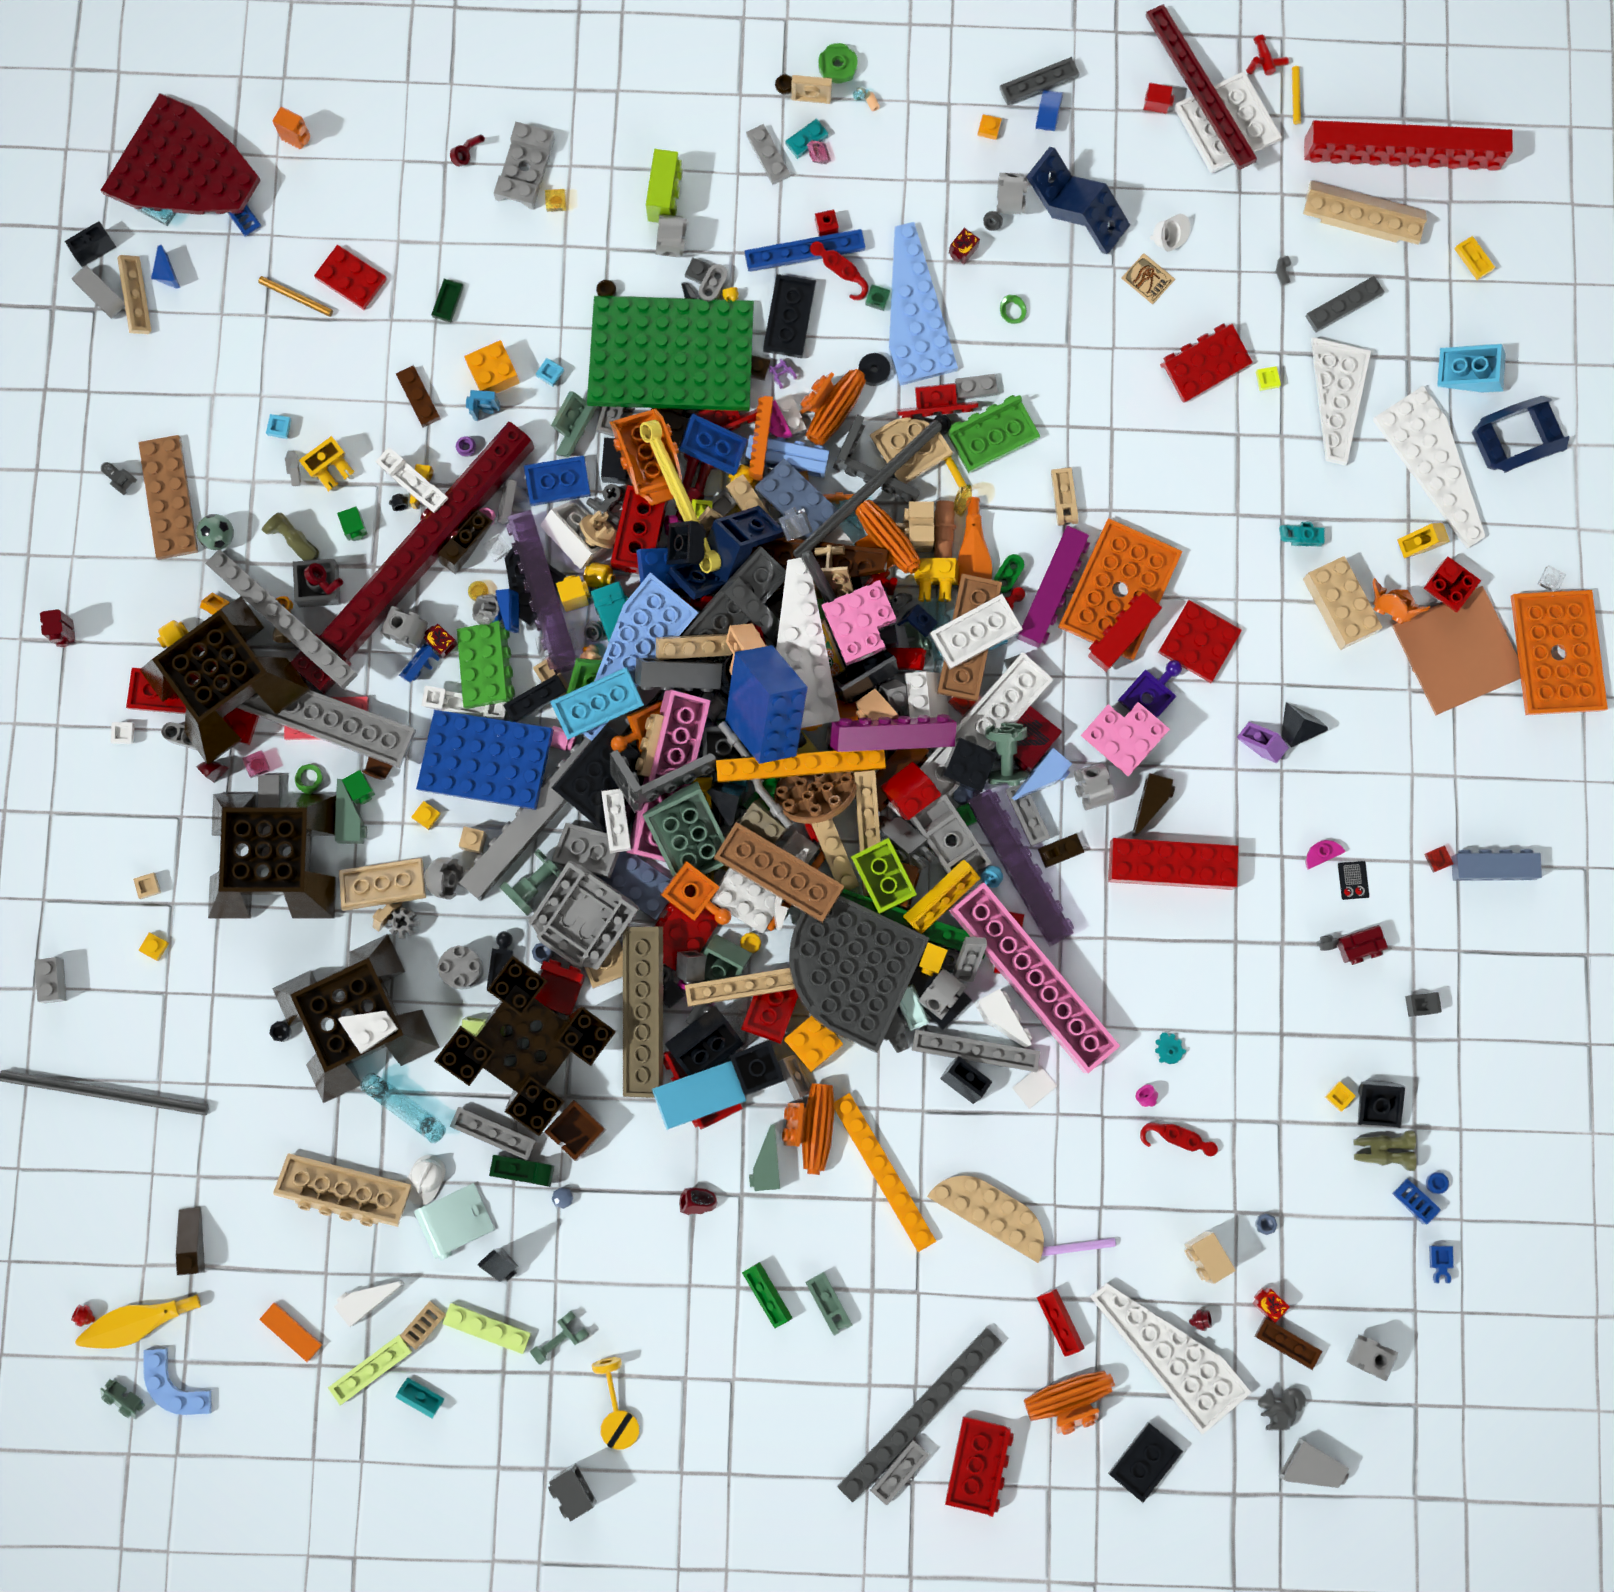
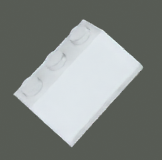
[540,499,609,569]
[904,671,949,718]

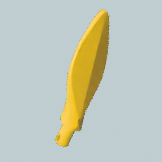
[75,1294,201,1349]

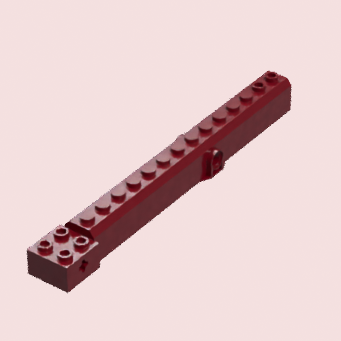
[290,421,535,695]

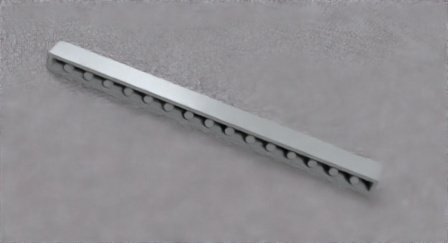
[459,658,690,901]

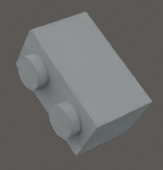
[34,957,67,1004]

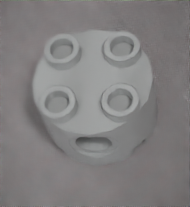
[996,172,1028,214]
[656,214,687,258]
[380,606,428,649]
[1073,763,1115,810]
[437,945,483,990]
[918,968,967,1020]
[1346,1335,1398,1381]

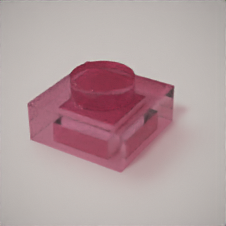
[807,140,831,164]
[242,750,270,778]

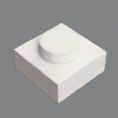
[110,722,135,744]

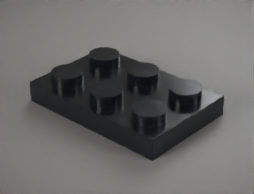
[1108,1422,1183,1503]

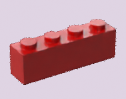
[1088,592,1162,672]

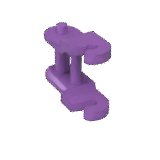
[769,359,797,389]

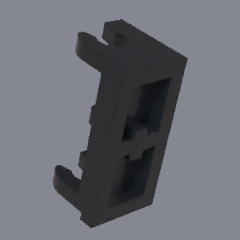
[64,221,116,267]

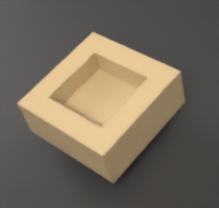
[133,872,161,899]

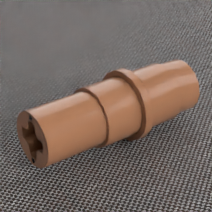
[934,500,956,558]

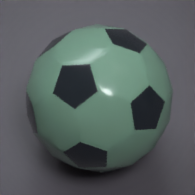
[196,514,234,550]

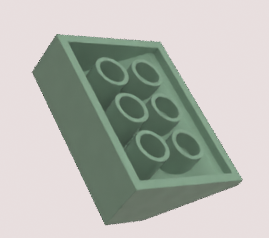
[642,781,725,877]

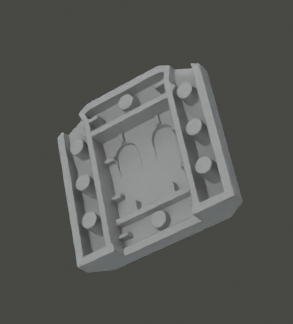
[528,860,639,970]

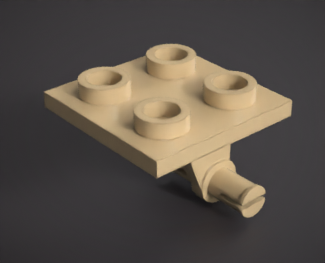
[813,545,854,599]

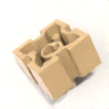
[896,501,934,552]

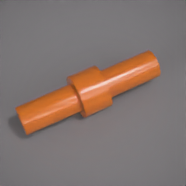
[822,492,854,504]

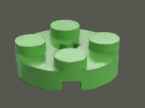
[818,43,858,83]

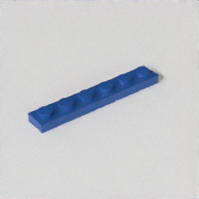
[744,229,865,272]

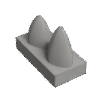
[497,479,529,524]

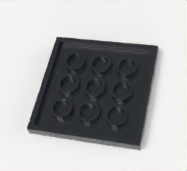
[551,725,644,833]

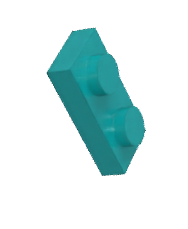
[785,118,829,159]
[395,1377,445,1419]

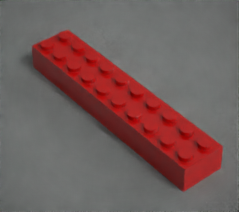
[1304,120,1513,171]

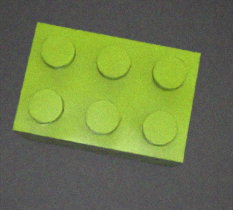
[645,149,683,223]
[851,838,917,914]

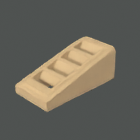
[400,1301,446,1350]

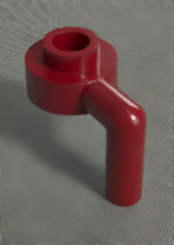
[450,134,485,167]
[304,563,344,594]

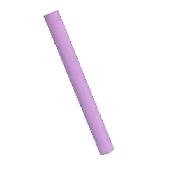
[1042,1238,1116,1256]

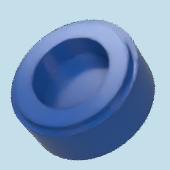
[1426,1172,1449,1194]

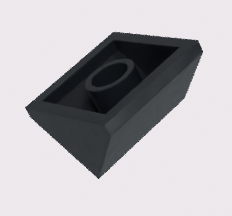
[707,780,747,827]

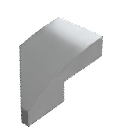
[285,451,301,486]

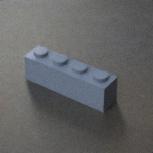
[1451,849,1542,881]

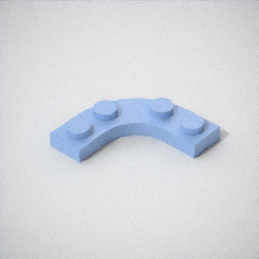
[144,1348,211,1415]

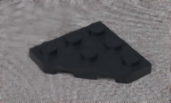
[504,542,566,626]

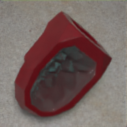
[679,1188,717,1215]

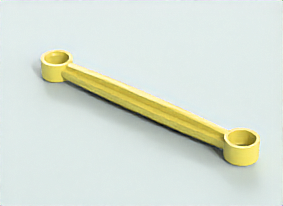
[640,420,721,573]

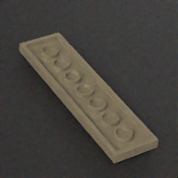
[623,927,663,1098]

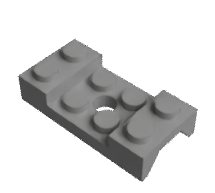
[493,121,555,210]
[910,794,992,874]

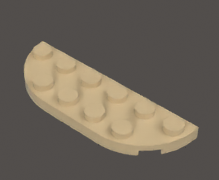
[927,1176,1044,1263]

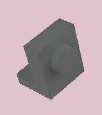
[1405,992,1442,1017]

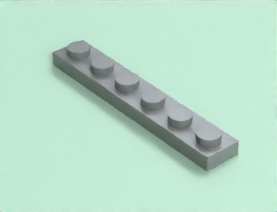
[912,1029,1040,1072]

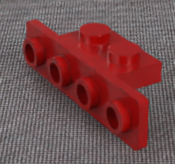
[896,383,979,418]
[695,409,757,431]

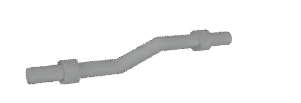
[718,721,793,829]

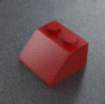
[879,762,941,820]

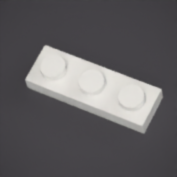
[601,789,631,853]

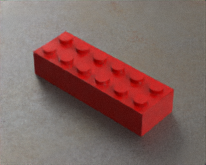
[1108,838,1238,890]

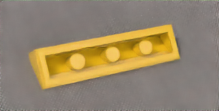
[903,860,981,934]

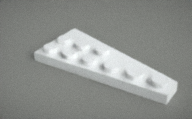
[1311,337,1371,465]

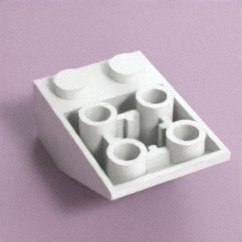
[975,989,1032,1048]

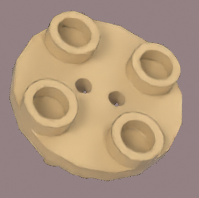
[579,511,617,549]

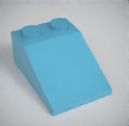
[1437,344,1506,393]

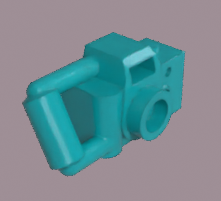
[1279,522,1325,547]

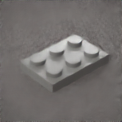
[551,823,620,878]

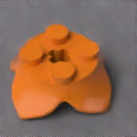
[1372,578,1431,624]

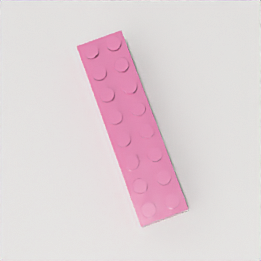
[626,690,711,862]

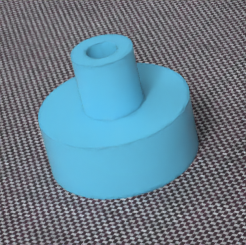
[981,866,1003,888]

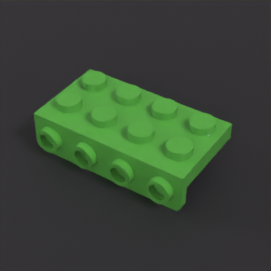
[948,395,1040,474]
[457,621,515,709]

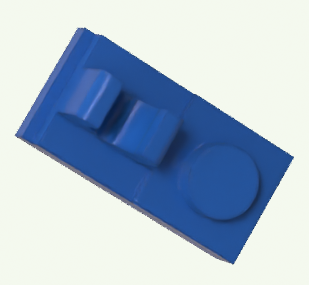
[399,643,440,683]

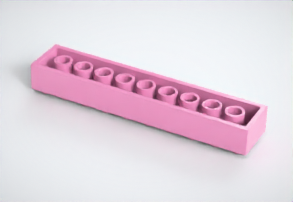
[949,882,1120,1073]

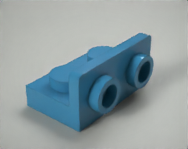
[466,390,500,421]

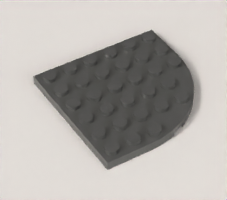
[789,896,929,1053]

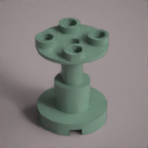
[985,723,1028,786]
[500,849,561,916]

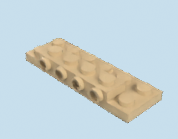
[273,1153,412,1227]

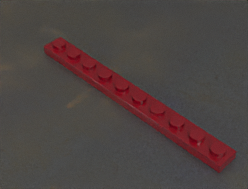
[1146,4,1257,170]

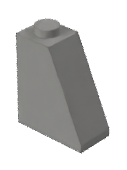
[1278,1438,1349,1488]

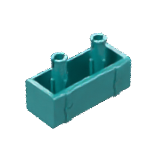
[591,581,629,642]

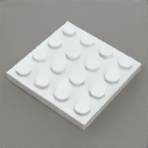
[1174,71,1282,173]

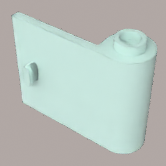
[414,1183,495,1261]

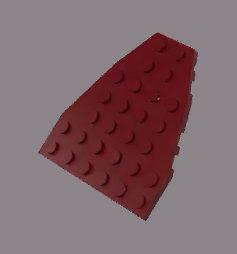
[100,93,261,215]

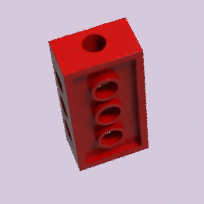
[610,485,668,574]

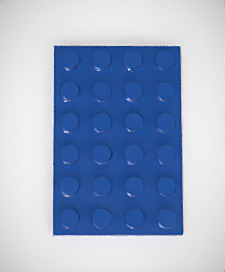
[416,710,554,810]

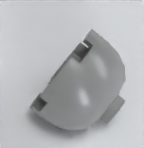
[424,857,463,899]

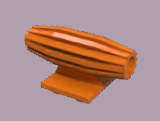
[799,369,866,446]
[854,499,921,574]
[782,1083,835,1175]
[1023,1371,1115,1435]

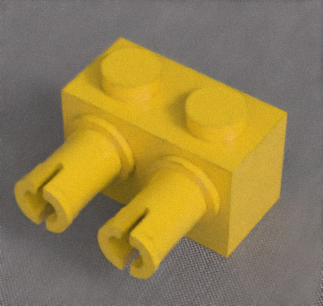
[299,436,355,492]
[914,558,959,602]

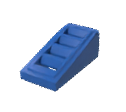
[227,205,261,237]
[495,589,519,633]
[1392,1179,1441,1225]

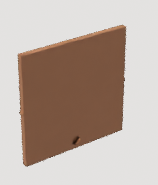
[1392,586,1521,716]

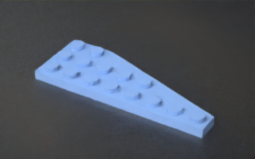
[889,222,958,386]
[583,573,699,741]

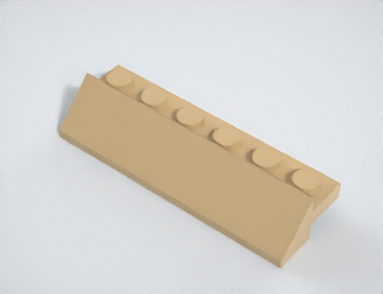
[1303,180,1427,245]

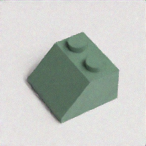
[701,934,752,982]

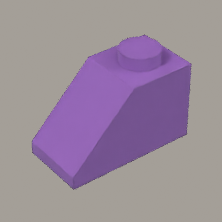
[1237,722,1289,764]

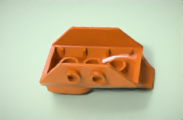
[609,409,683,506]

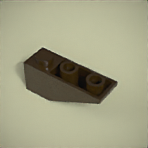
[438,509,493,574]

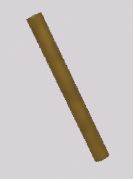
[258,276,333,317]

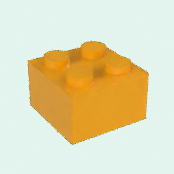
[464,340,520,394]
[784,1016,843,1072]

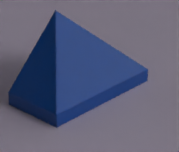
[151,245,180,289]

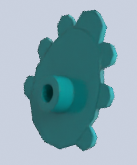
[1155,1033,1186,1064]

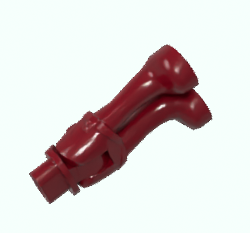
[675,453,718,522]

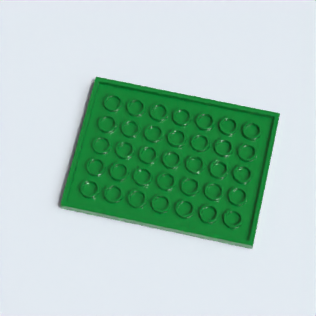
[587,296,754,411]

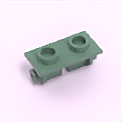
[904,621,932,657]
[100,1379,145,1419]

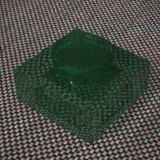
[865,284,891,311]

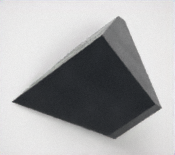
[1281,702,1328,747]

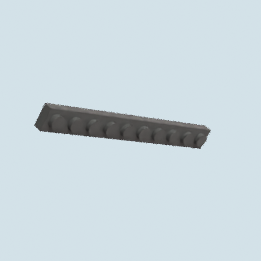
[837,1327,1002,1503]

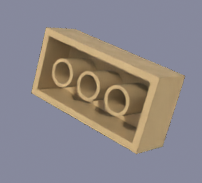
[1303,556,1383,650]

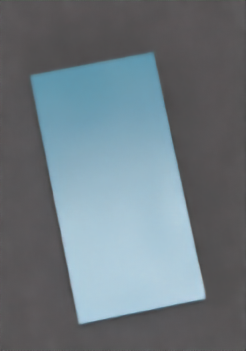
[550,667,644,740]
[652,1061,746,1130]

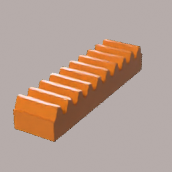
[749,396,773,481]

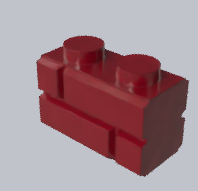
[40,609,75,647]
[1337,925,1388,965]

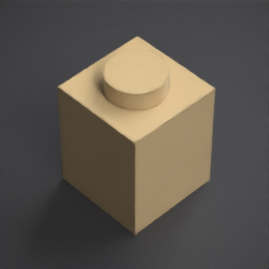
[458,826,487,854]

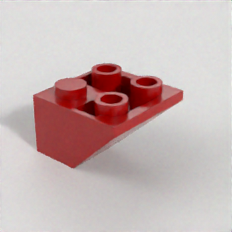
[1423,556,1481,613]

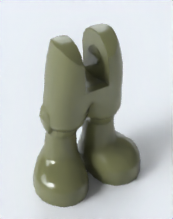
[261,512,319,561]
[1353,1130,1416,1171]

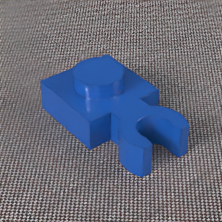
[1429,1246,1454,1284]

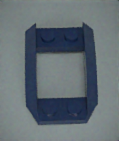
[1472,395,1569,473]

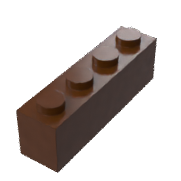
[876,748,929,813]

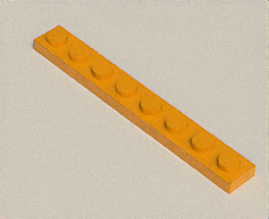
[716,750,886,782]
[834,1093,936,1252]

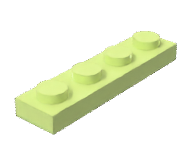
[442,1303,531,1354]
[328,1334,413,1405]

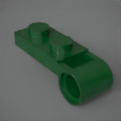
[489,1155,555,1187]

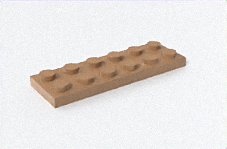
[138,435,199,560]
[937,574,1002,702]
[714,822,845,923]

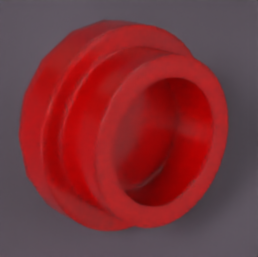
[71,1305,95,1327]

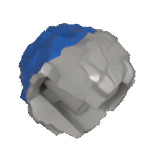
[472,594,502,625]

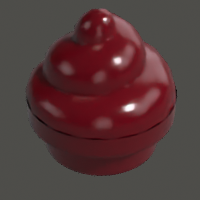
[1189,1309,1212,1331]

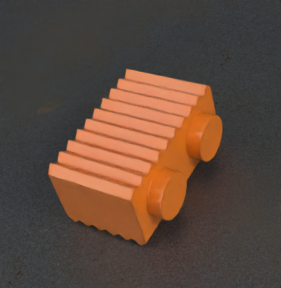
[272,106,310,149]

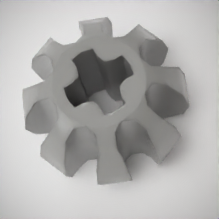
[387,908,419,939]

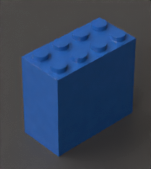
[725,645,808,764]

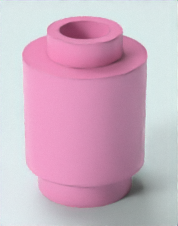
[551,726,577,751]

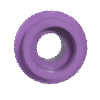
[456,436,476,457]

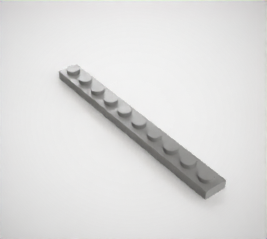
[205,550,358,689]

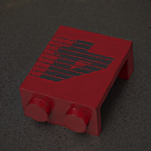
[1013,706,1063,773]

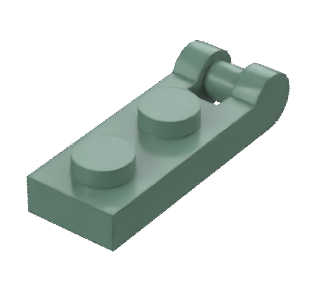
[805,1272,853,1336]

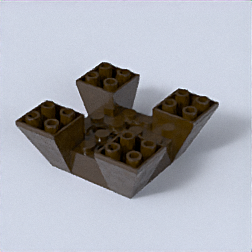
[140,596,310,765]
[208,794,336,919]
[272,934,440,1103]
[434,955,616,1136]

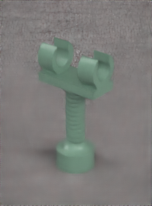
[530,1311,589,1365]

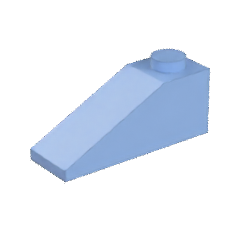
[1012,748,1072,800]

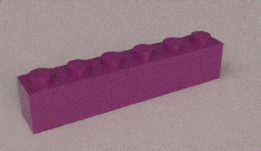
[1017,525,1090,648]
[830,714,957,752]

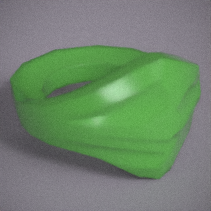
[1000,294,1026,324]
[295,764,323,794]

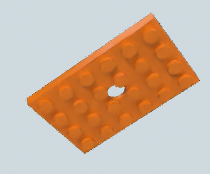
[1058,518,1183,661]
[1510,590,1608,716]

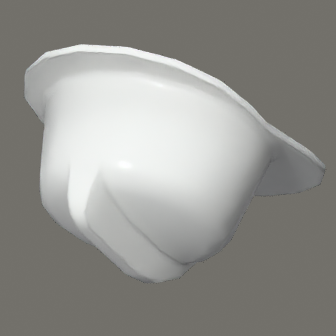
[1149,213,1191,252]
[406,1155,446,1205]

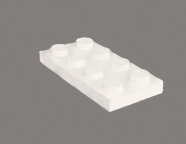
[930,594,1023,670]

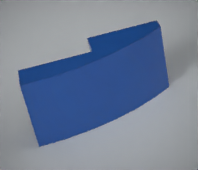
[1035,90,1063,131]

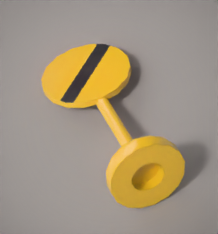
[591,1357,639,1450]

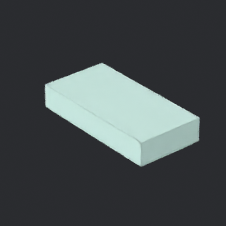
[899,984,930,1031]

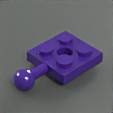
[1118,660,1182,718]

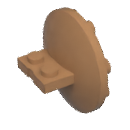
[774,771,857,824]

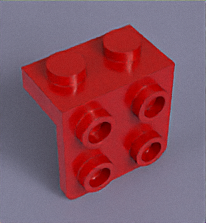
[535,959,585,1015]

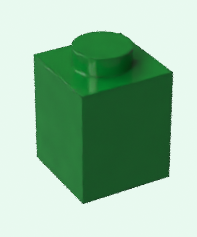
[337,506,368,541]
[342,770,375,805]

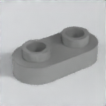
[699,264,728,301]

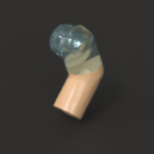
[853,87,880,111]

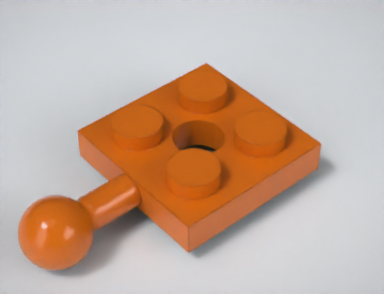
[611,700,663,754]
[660,861,731,925]

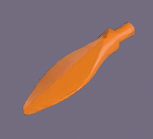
[957,497,992,588]

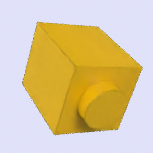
[918,943,947,977]

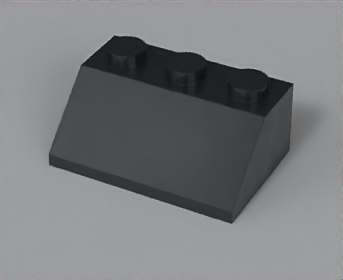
[832,650,899,704]
[665,1006,744,1076]

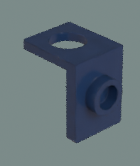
[897,604,938,637]

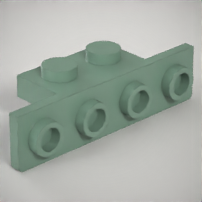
[551,391,597,457]

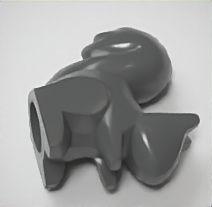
[1258,1387,1306,1430]

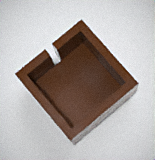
[544,1100,607,1161]

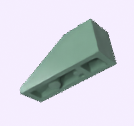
[335,779,367,844]
[749,1124,780,1191]

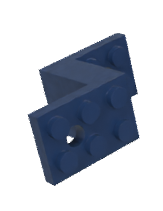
[1026,147,1130,255]
[668,506,785,600]

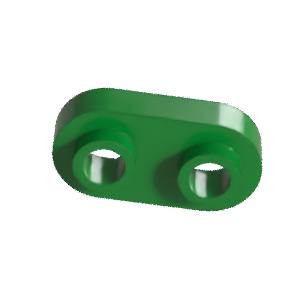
[993,554,1024,593]

